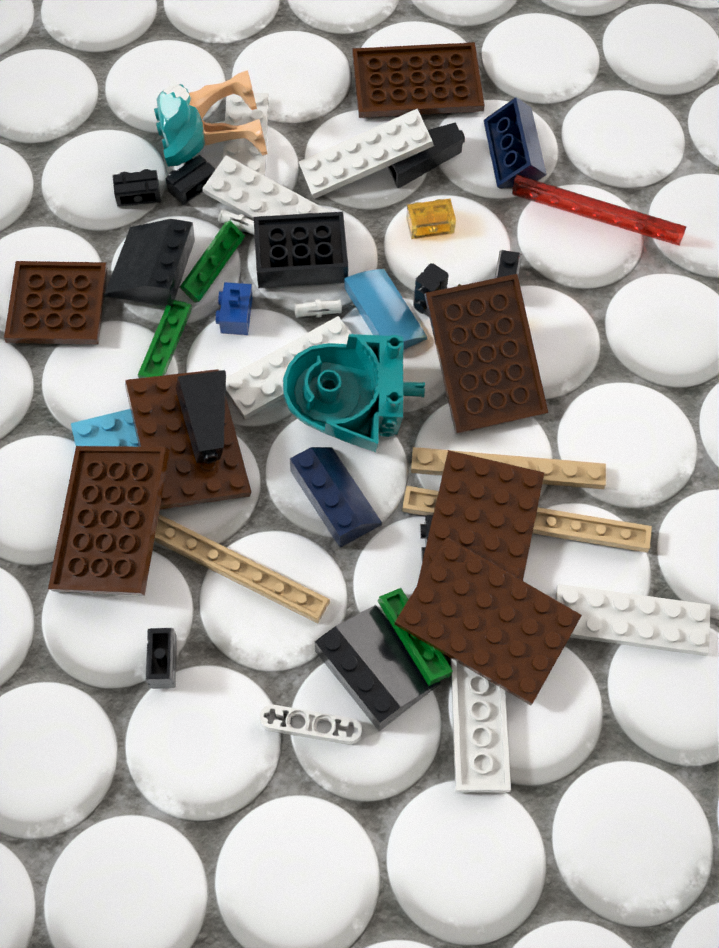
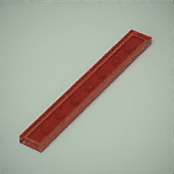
[512,175,687,246]

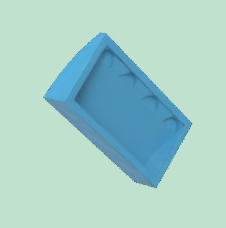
[344,269,427,350]

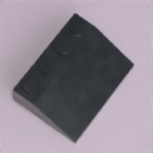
[253,211,348,288]
[105,219,195,307]
[314,605,440,731]

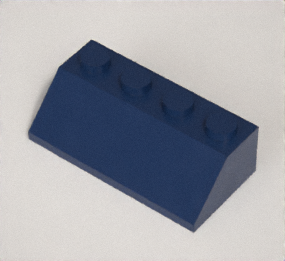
[483,97,547,189]
[290,447,382,548]

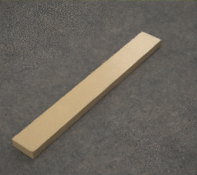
[154,514,330,624]

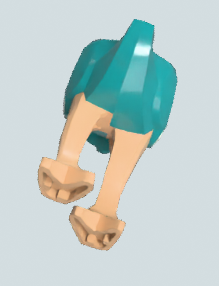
[154,70,268,167]

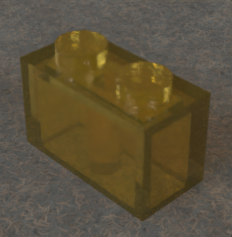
[406,198,456,239]

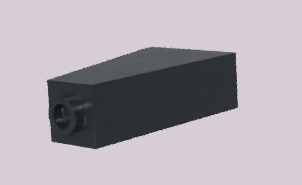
[388,122,465,188]
[176,370,226,464]

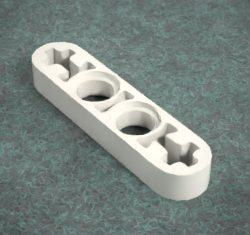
[260,705,362,745]

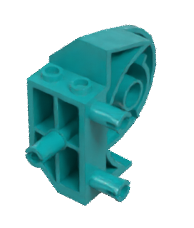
[283,334,425,452]

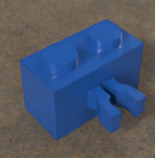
[215,282,253,335]

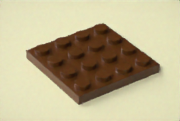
[4,261,108,344]

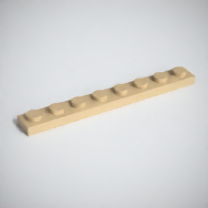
[411,447,606,489]

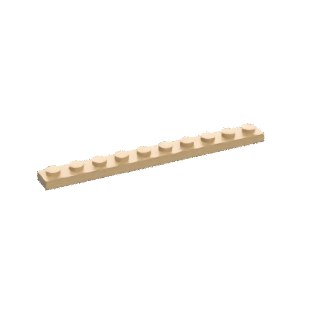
[402,486,652,553]

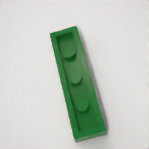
[179,220,245,303]
[138,300,192,378]
[377,588,453,686]

